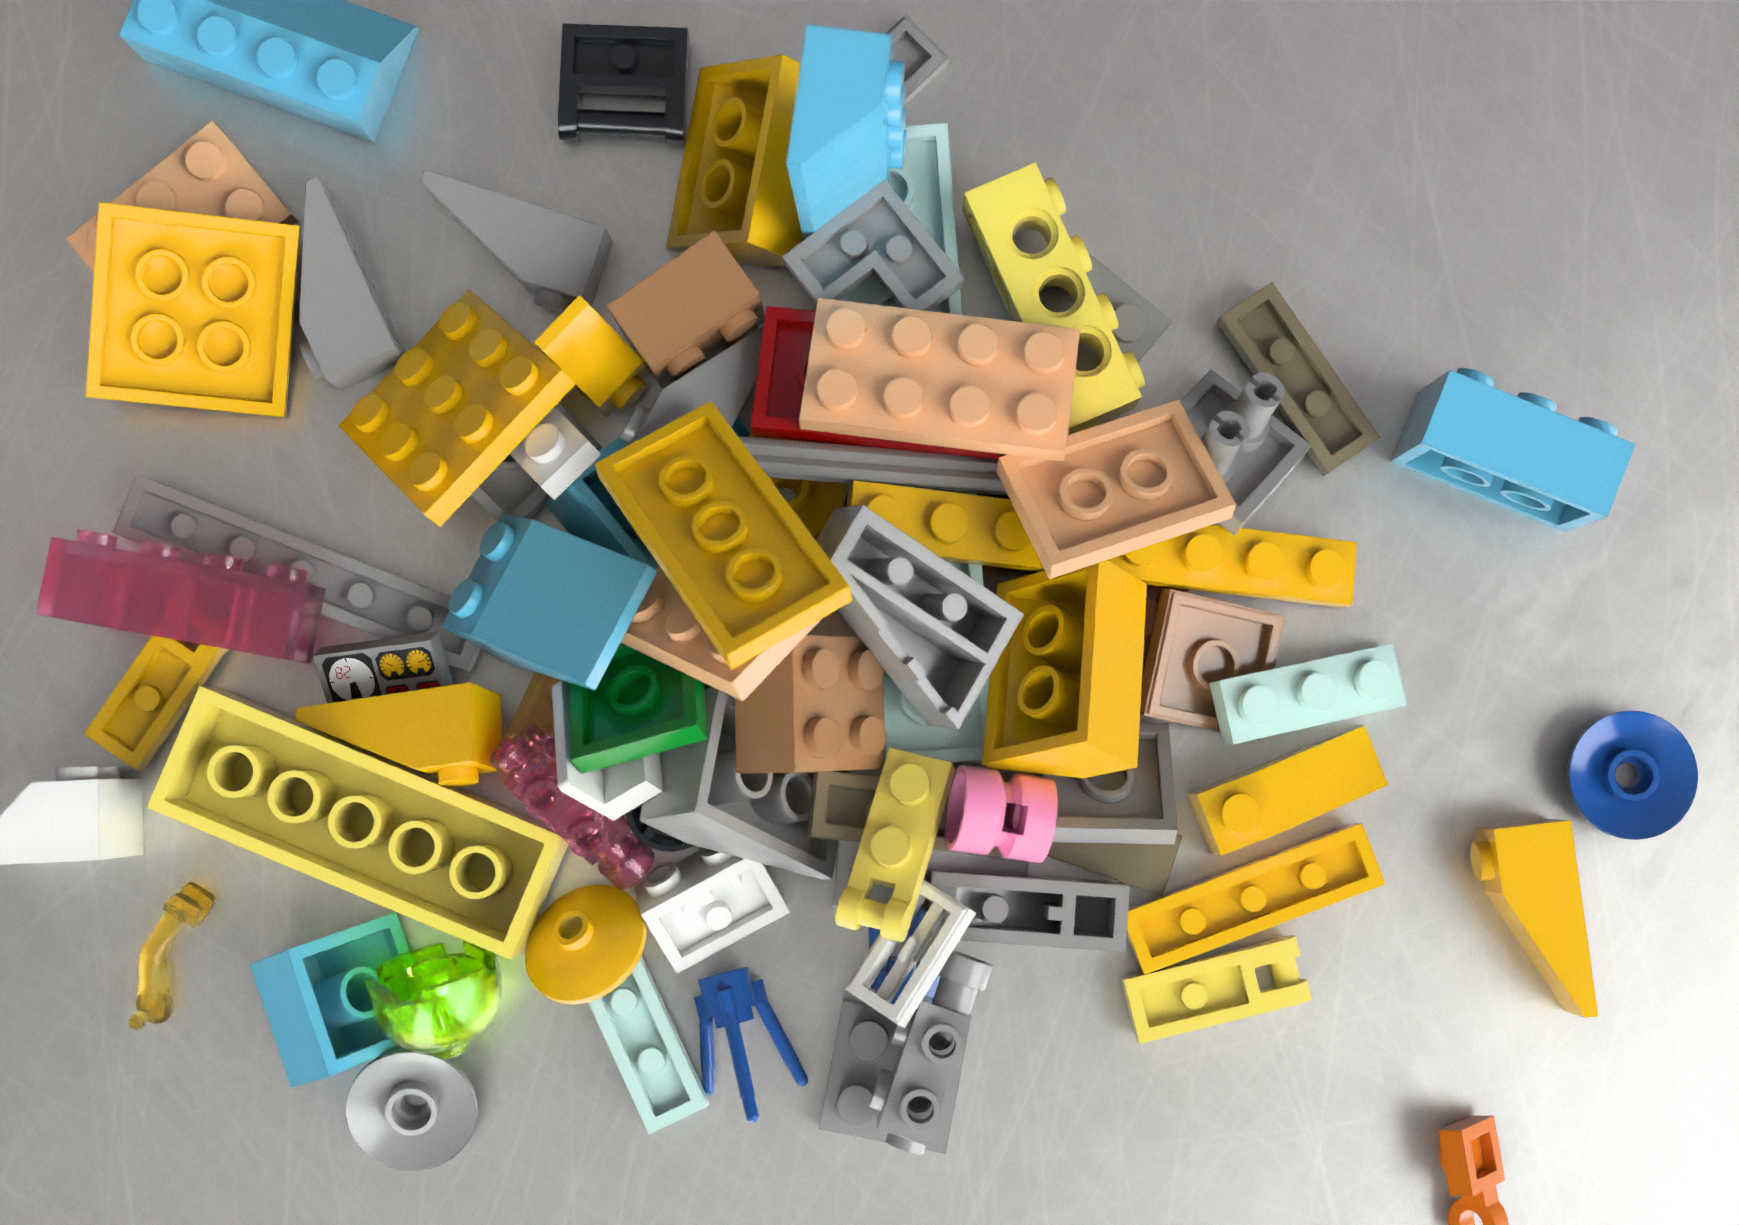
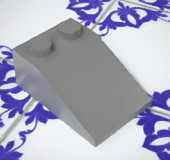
[639,687,850,880]

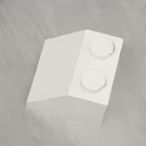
[0,766,144,865]

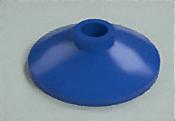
[1567,711,1698,840]

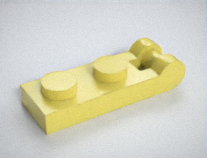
[836,747,956,942]
[1121,935,1312,1044]

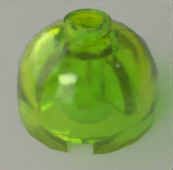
[365,941,502,1060]

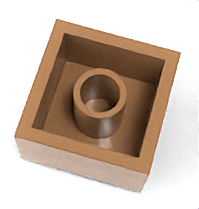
[606,230,765,389]
[735,635,886,773]

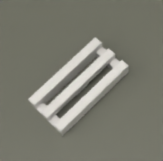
[845,880,976,1028]

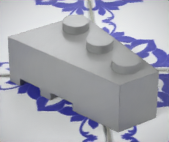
[816,505,1024,730]

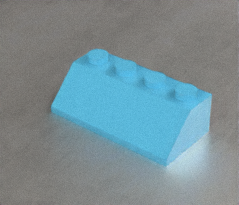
[119,0,419,144]
[787,24,907,240]

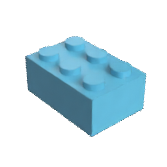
[1390,368,1636,532]

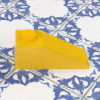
[296,682,503,787]
[1186,726,1388,856]
[1470,819,1598,1018]

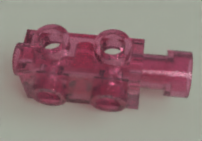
[490,722,654,890]

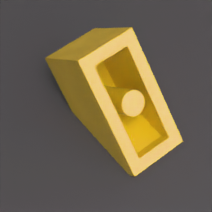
[534,295,650,417]

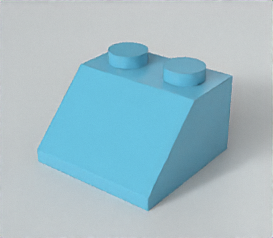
[249,912,437,1088]

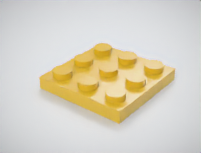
[86,202,301,417]
[338,289,576,527]

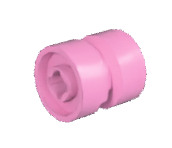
[945,765,1057,863]

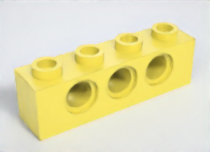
[962,162,1145,435]

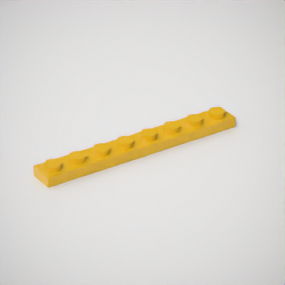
[848,480,1357,608]

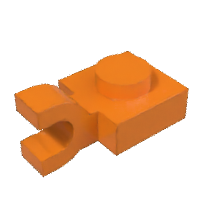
[1438,1115,1509,1225]

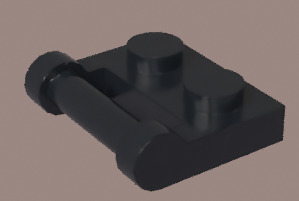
[558,23,690,145]

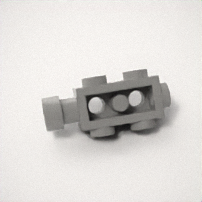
[869,951,993,1155]

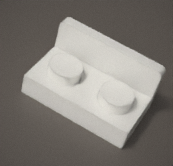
[634,847,790,974]

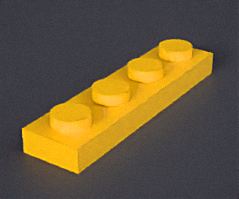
[1127,823,1386,975]

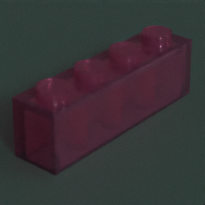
[36,529,326,664]

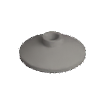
[345,1049,478,1171]

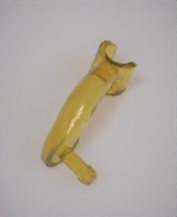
[128,882,216,1030]

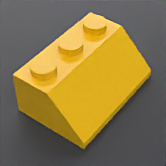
[666,54,803,267]
[982,560,1147,778]

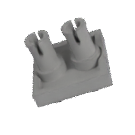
[1180,369,1312,536]

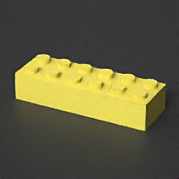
[147,686,573,960]

